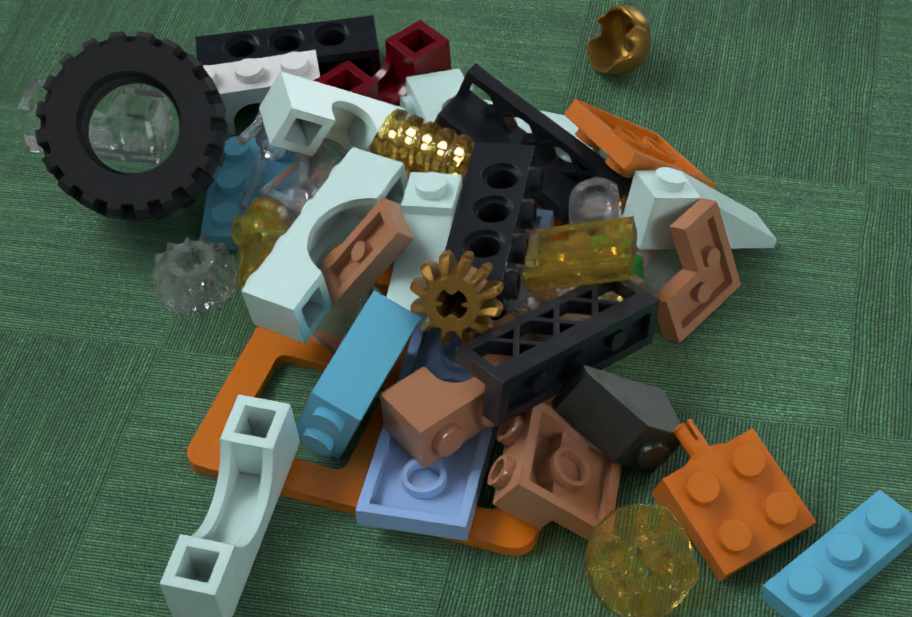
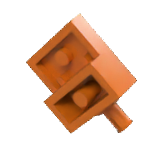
[651,419,816,582]

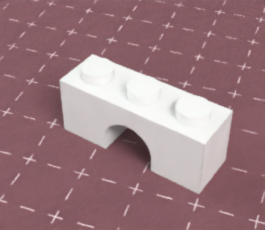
[203,50,320,136]

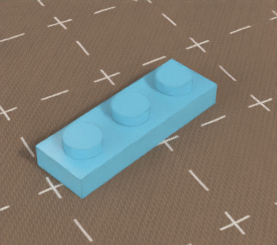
[761,489,912,617]

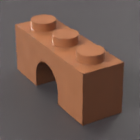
[380,313,543,468]

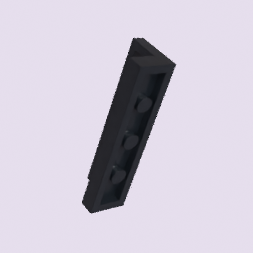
[433,63,632,243]
[455,269,660,427]

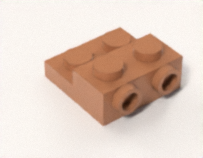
[487,402,621,546]

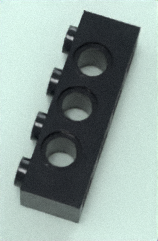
[196,15,381,77]
[445,142,544,321]

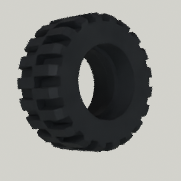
[35,31,229,222]

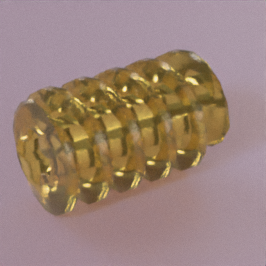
[370,108,474,184]

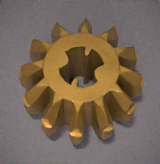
[410,250,504,344]

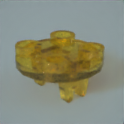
[231,197,295,290]
[585,504,700,617]

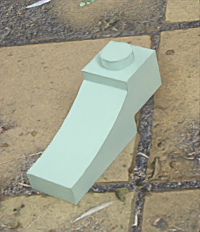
[387,172,463,327]

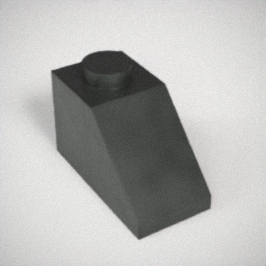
[551,365,681,473]

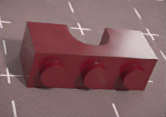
[313,20,452,107]

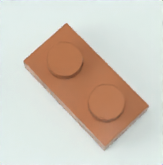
[320,197,414,311]

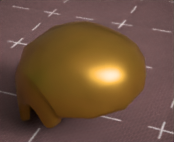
[586,5,651,75]

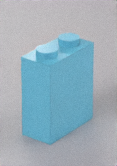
[296,290,421,460]

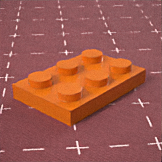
[564,99,716,189]

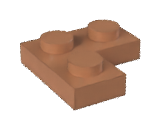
[654,198,741,344]

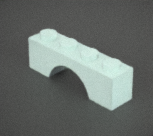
[241,147,408,343]
[160,394,300,617]

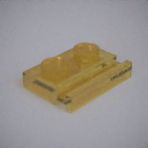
[522,216,638,292]

